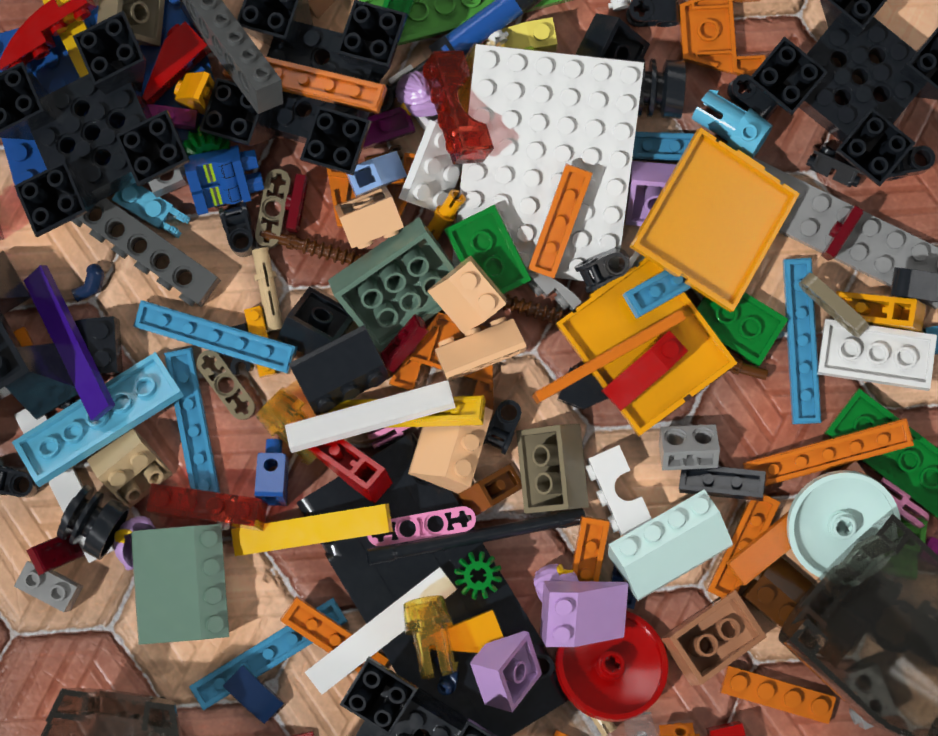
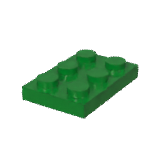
[444,204,532,294]
[697,292,788,367]

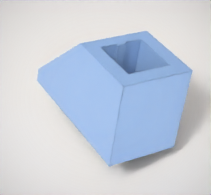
[346,151,407,198]

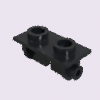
[806,144,864,188]

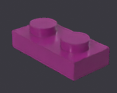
[363,107,416,149]

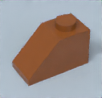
[457,463,522,519]

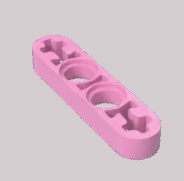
[367,506,476,546]

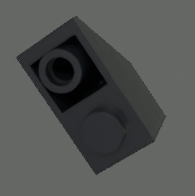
[557,365,609,410]

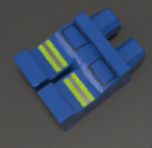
[184,145,264,215]

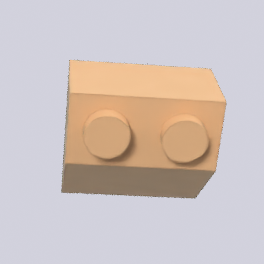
[334,186,404,249]
[427,255,507,333]

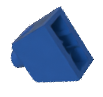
[254,439,289,506]

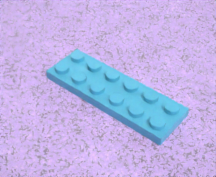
[12,352,184,487]

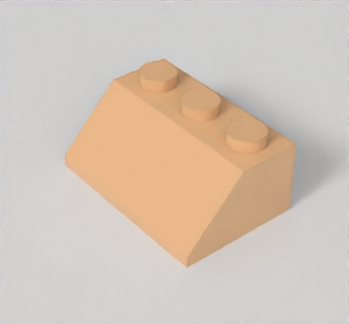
[435,317,527,382]
[408,407,493,494]

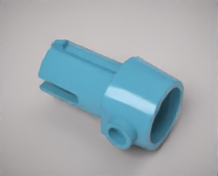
[692,90,773,159]

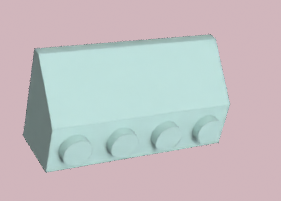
[608,489,733,601]

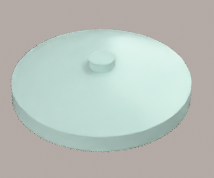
[786,470,901,583]

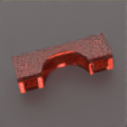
[423,51,494,164]
[146,483,268,531]

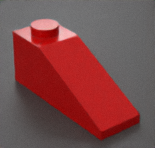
[142,21,211,104]
[601,330,688,411]
[308,439,393,504]

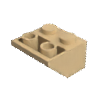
[87,428,172,509]

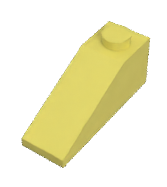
[473,17,558,55]

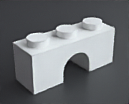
[585,445,652,536]

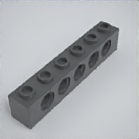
[179,0,283,114]
[71,198,221,307]

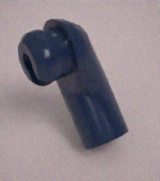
[71,264,105,302]
[433,651,459,696]

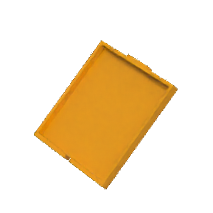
[630,128,800,312]
[555,258,737,436]

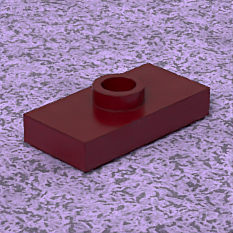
[285,174,309,233]
[821,205,864,261]
[381,314,429,373]
[26,535,85,576]

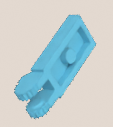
[112,183,191,238]

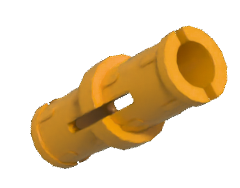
[426,189,466,240]

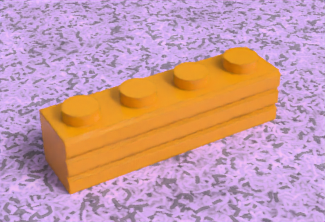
[244,306,278,378]

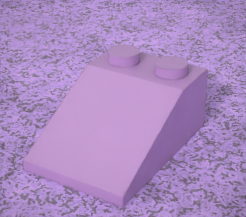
[540,581,628,647]

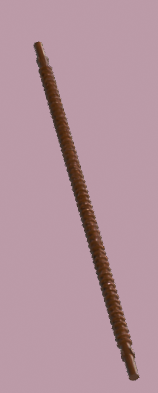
[260,229,768,380]

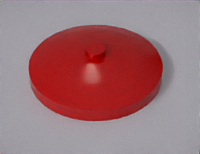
[555,611,668,722]

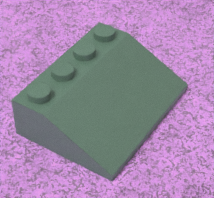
[328,217,455,352]
[131,524,229,645]

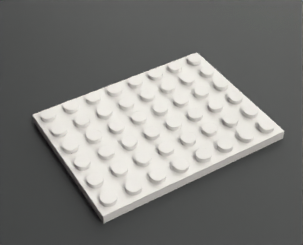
[452,44,644,281]

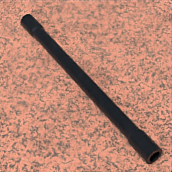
[366,508,585,566]

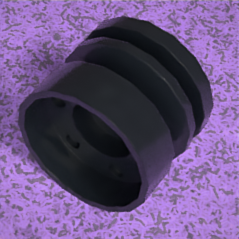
[636,58,686,119]
[57,485,129,560]

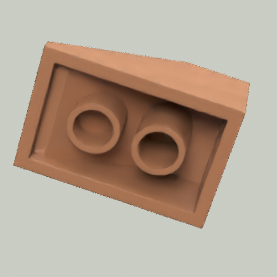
[661,590,767,686]

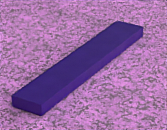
[24,265,115,421]

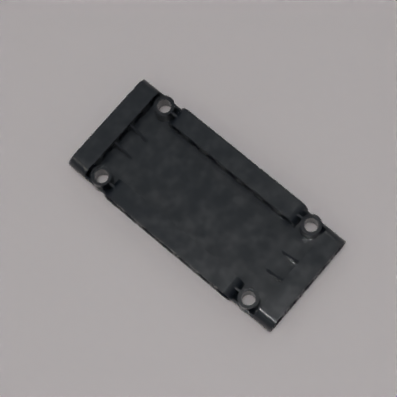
[297,432,569,736]

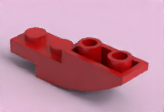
[0,0,97,71]

